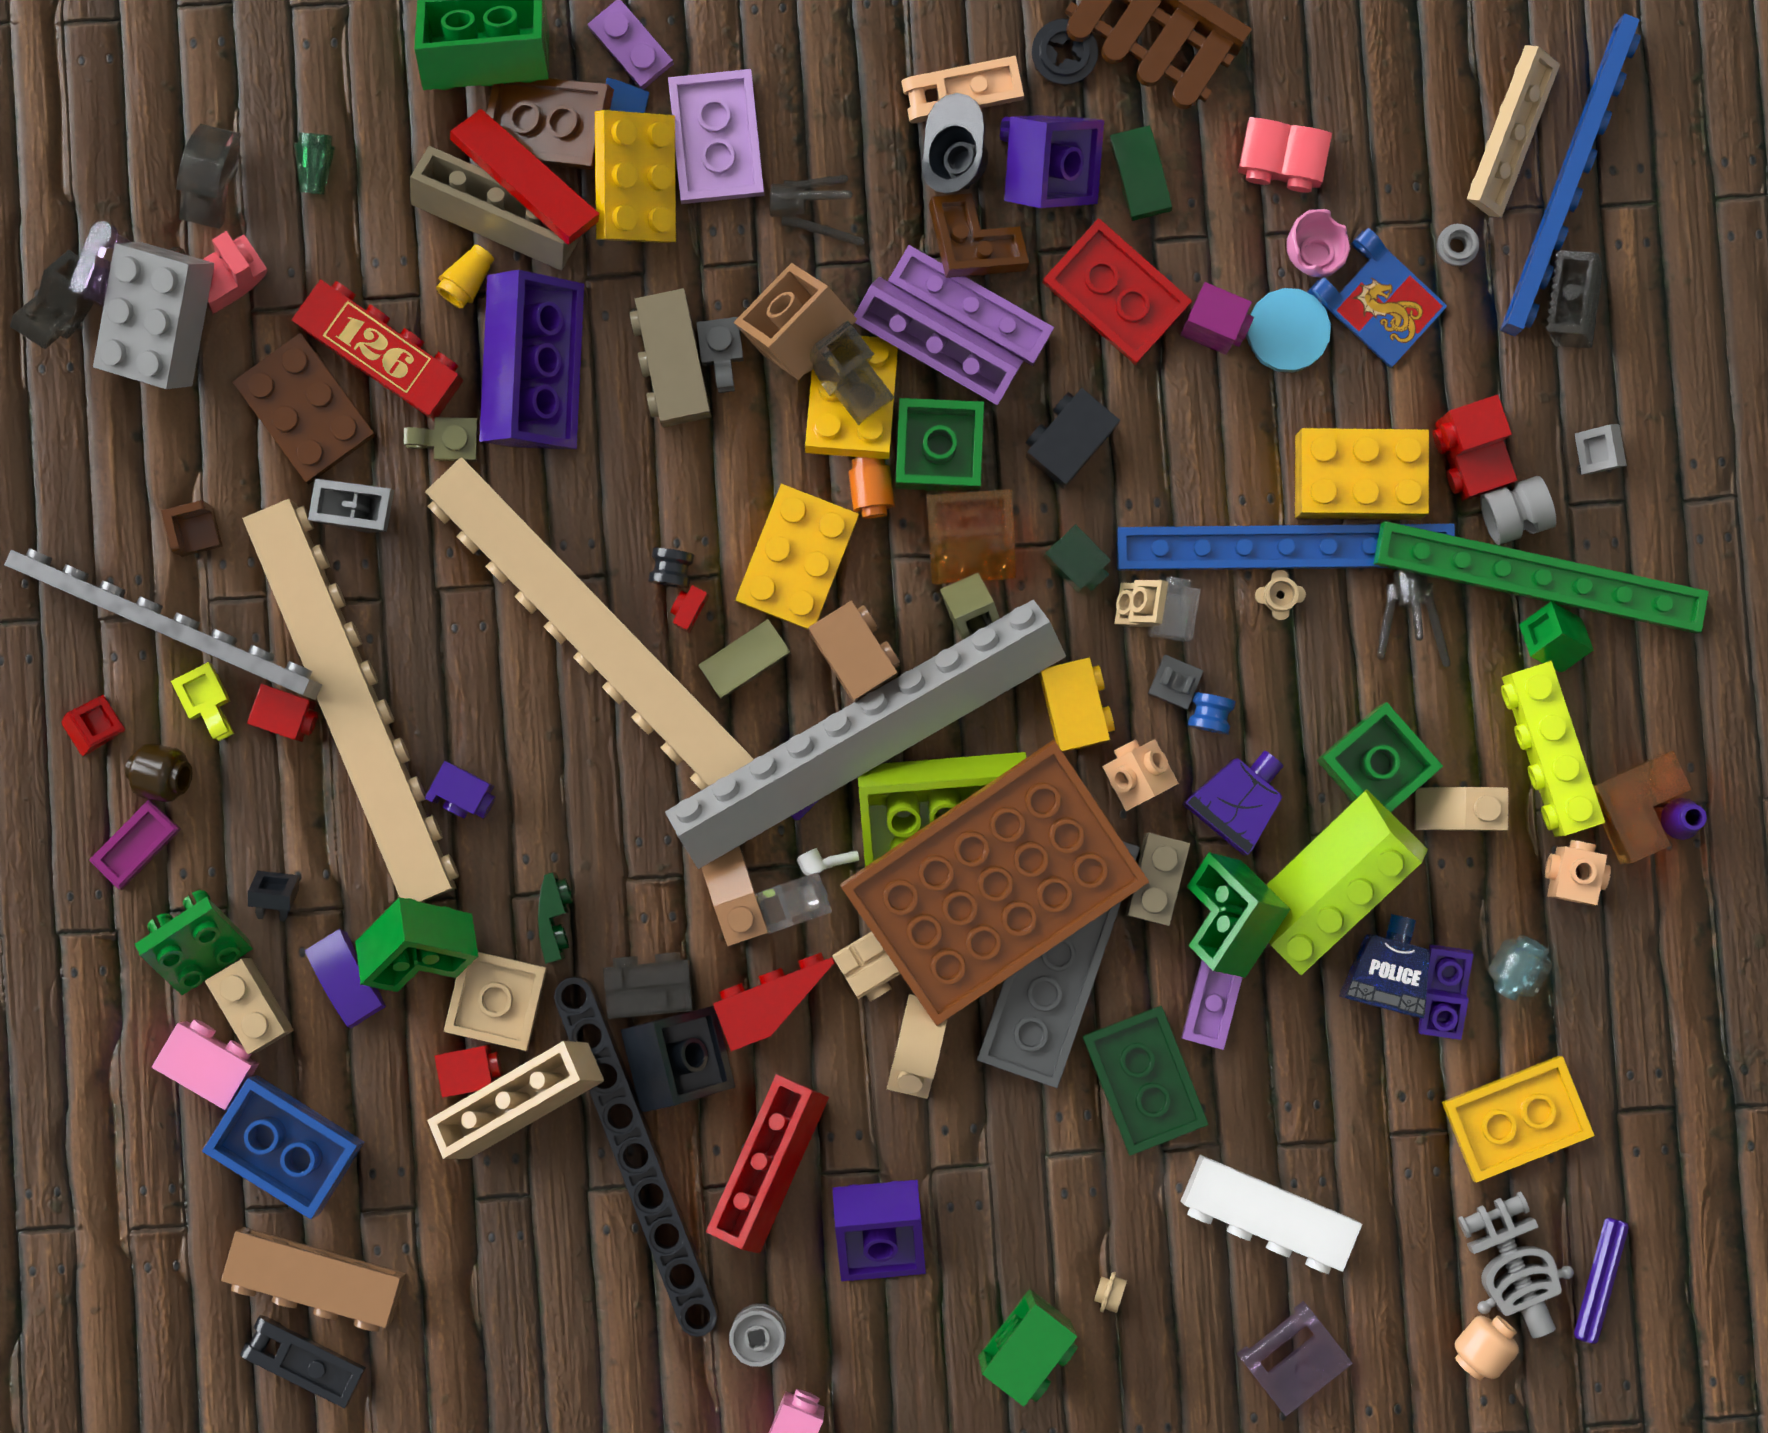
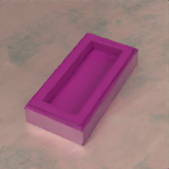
[89,800,181,890]

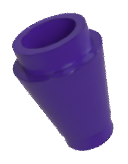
[1661,798,1707,840]

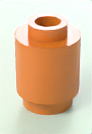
[848,457,895,519]

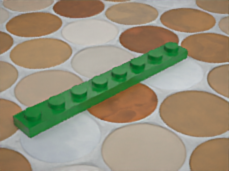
[1373,521,1709,633]

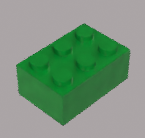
[414,0,549,90]
[978,1289,1078,1407]

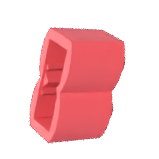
[1238,117,1332,193]

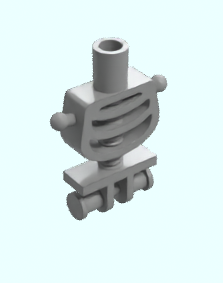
[1458,1191,1574,1338]

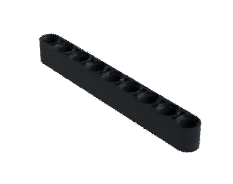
[554,977,719,1337]

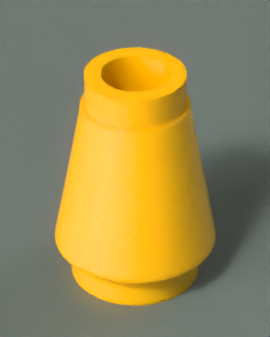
[436,244,494,308]

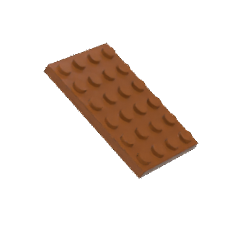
[840,740,1149,1026]

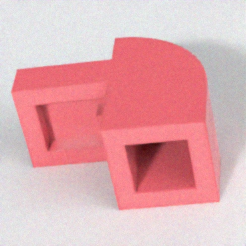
[202,231,267,314]

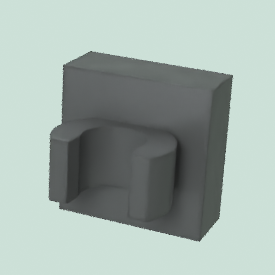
[1148,655,1203,710]

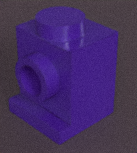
[425,761,496,819]

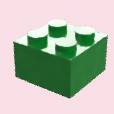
[896,398,984,492]
[1316,702,1443,812]

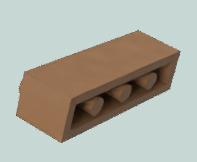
[221,1227,406,1332]

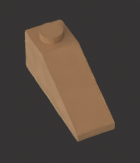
[701,845,769,947]

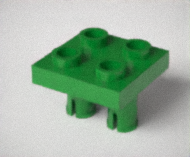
[135,890,253,995]

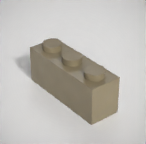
[629,288,712,427]

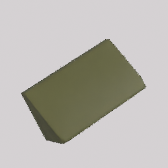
[698,619,791,700]

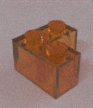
[1593,751,1691,864]

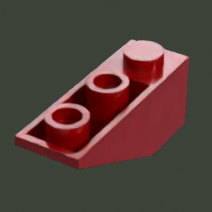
[713,952,835,1051]

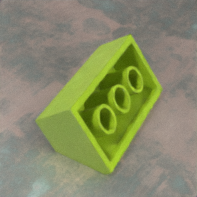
[1266,789,1428,975]

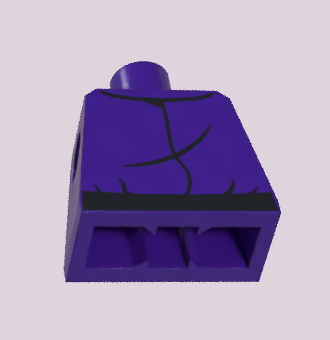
[1182,750,1284,856]

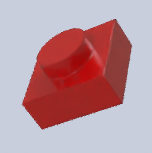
[670,585,709,634]

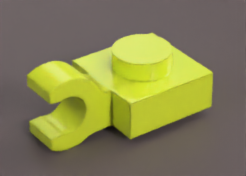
[171,662,234,741]

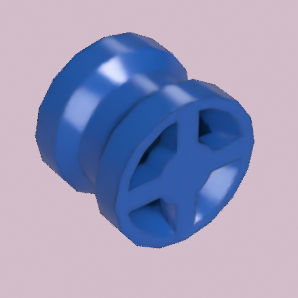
[1187,692,1236,735]

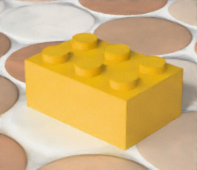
[1295,428,1429,520]

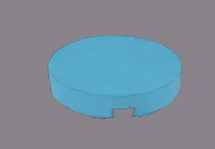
[1246,288,1331,373]

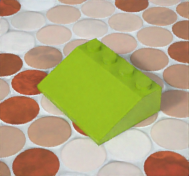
[858,752,1027,867]

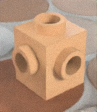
[1102,739,1179,811]
[1545,840,1611,905]

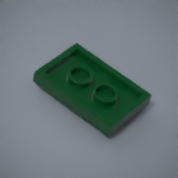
[1082,1005,1209,1156]

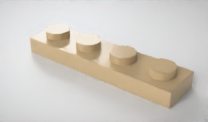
[1467,45,1560,218]

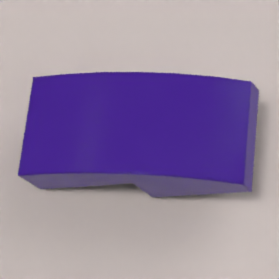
[305,929,386,1028]
[1418,944,1474,1040]

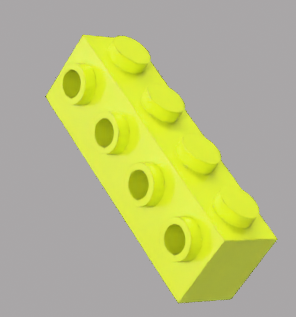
[1501,661,1605,837]

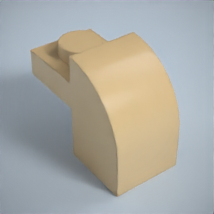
[887,994,947,1099]

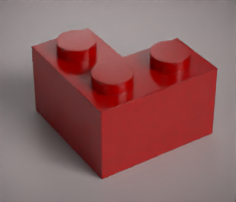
[1433,394,1517,502]

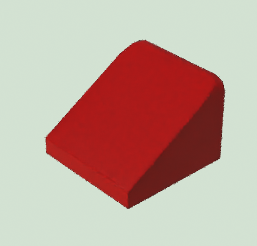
[61,694,125,756]

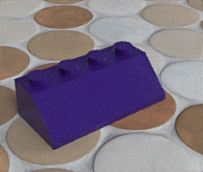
[479,270,584,450]

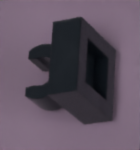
[248,870,299,922]

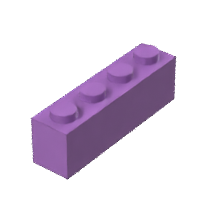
[854,277,1024,405]

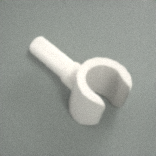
[797,848,859,876]

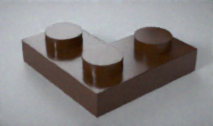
[928,193,1029,278]

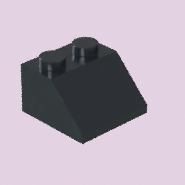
[621,1006,735,1113]

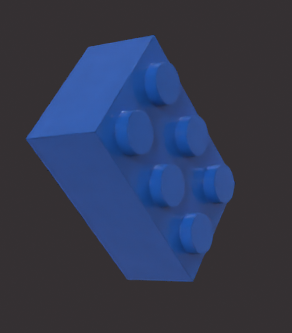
[202,1075,365,1219]

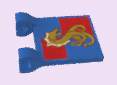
[1307,228,1447,368]

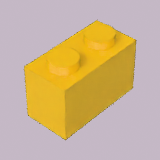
[1039,657,1115,752]

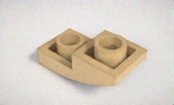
[1114,580,1168,627]

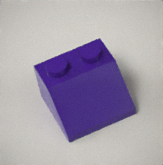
[1004,115,1104,208]
[832,1180,926,1282]

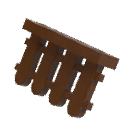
[1065,0,1252,109]

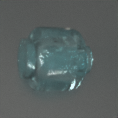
[1488,934,1552,1001]

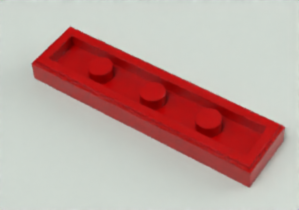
[450,109,599,245]

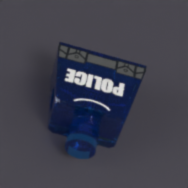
[1339,914,1430,1019]

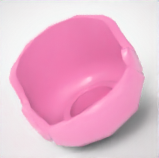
[1286,209,1351,278]

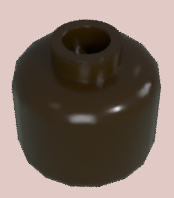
[125,743,193,802]

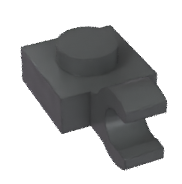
[696,317,744,393]

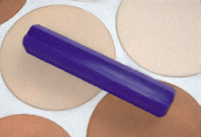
[1574,1218,1629,1344]

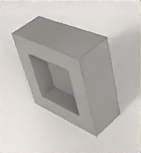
[1575,424,1627,475]

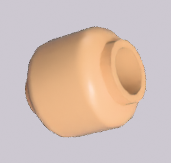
[1455,1315,1519,1380]

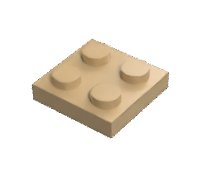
[444,952,547,1051]

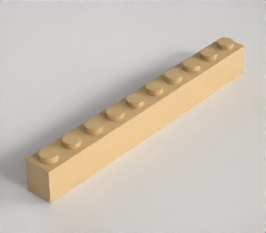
[425,457,754,790]
[242,499,459,903]

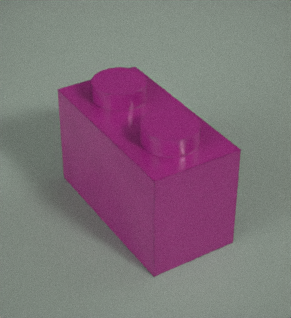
[1180,282,1254,355]

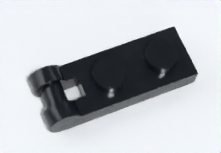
[240,1315,366,1409]

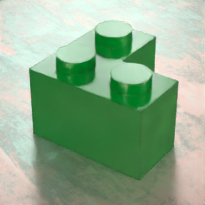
[1187,852,1291,978]
[355,897,479,992]

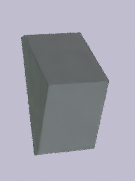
[308,479,394,533]

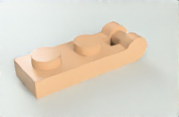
[901,56,1024,123]

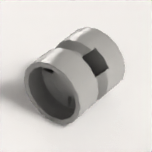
[1480,476,1556,545]
[729,1304,786,1367]

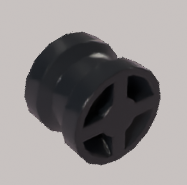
[648,548,694,588]

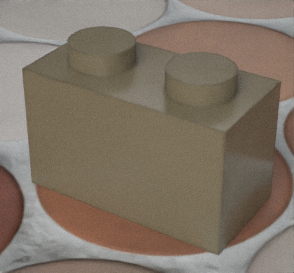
[1124,833,1190,926]

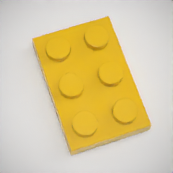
[595,110,676,243]
[805,335,898,459]
[735,484,859,630]
[1442,1056,1595,1183]

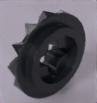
[1031,19,1098,87]

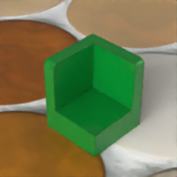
[1519,601,1594,672]

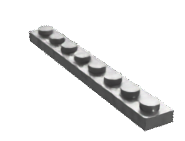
[4,548,322,700]

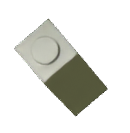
[940,573,1000,641]

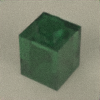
[1043,524,1111,593]

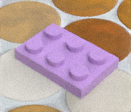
[668,69,764,204]

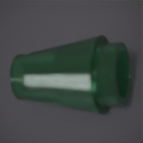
[294,133,336,195]

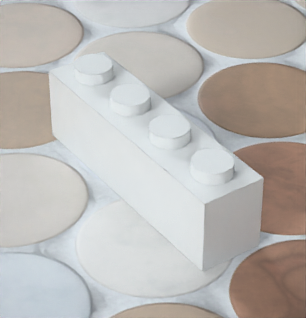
[1181,1155,1362,1274]

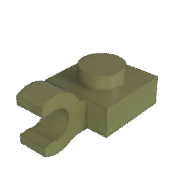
[404,417,478,462]

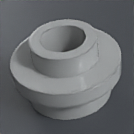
[1436,224,1479,266]

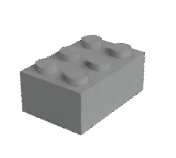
[93,242,215,389]

